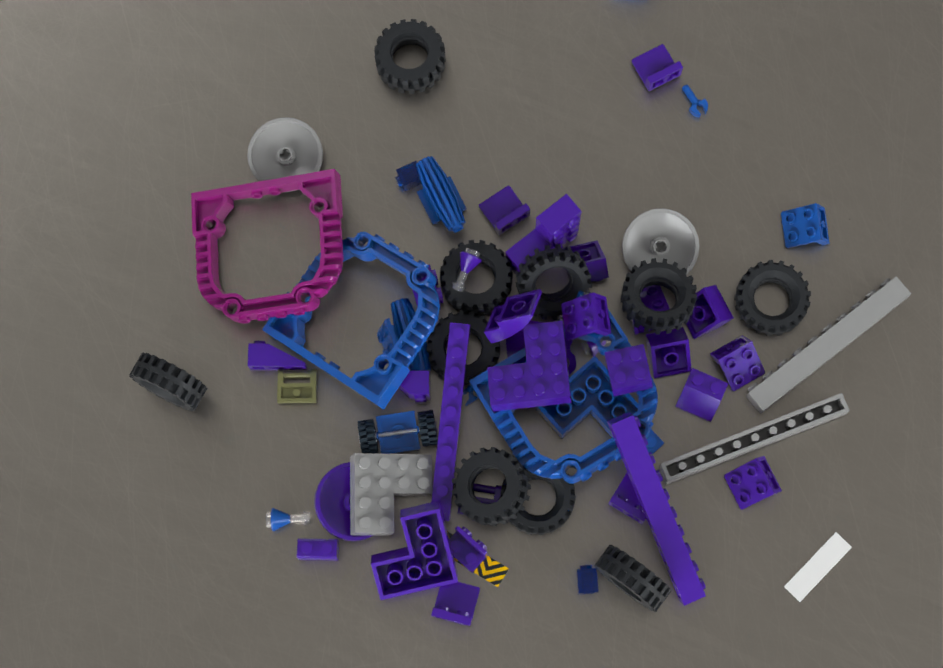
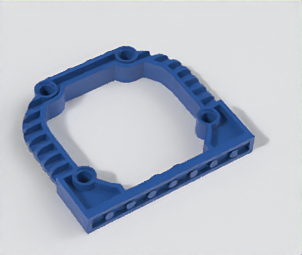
[262,232,440,409]
[469,309,658,484]

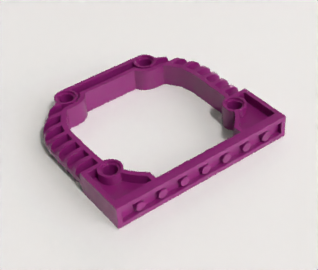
[191,169,344,324]

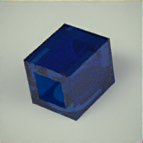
[395,161,421,191]
[576,565,599,595]

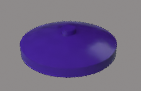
[314,462,374,541]

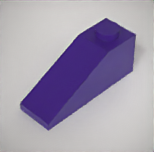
[248,340,308,370]

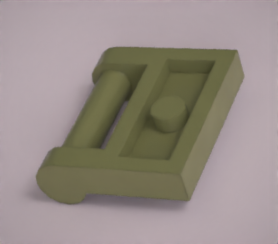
[277,369,317,404]

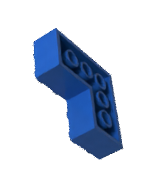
[536,356,638,439]

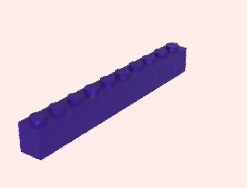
[431,322,471,521]
[607,412,706,606]

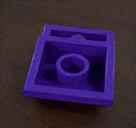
[484,289,542,344]

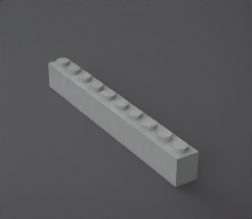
[746,276,911,414]
[658,393,850,485]

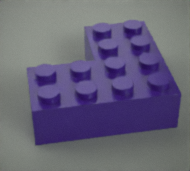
[505,194,582,274]
[487,321,572,412]
[371,501,458,600]

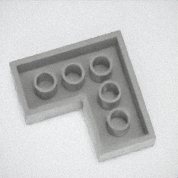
[350,453,432,535]

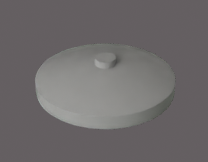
[247,117,323,192]
[622,208,699,275]

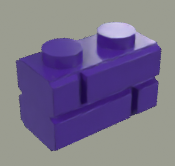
[297,538,339,561]

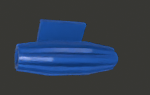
[416,156,466,233]
[377,298,431,372]

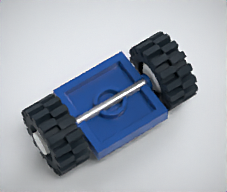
[357,410,438,454]

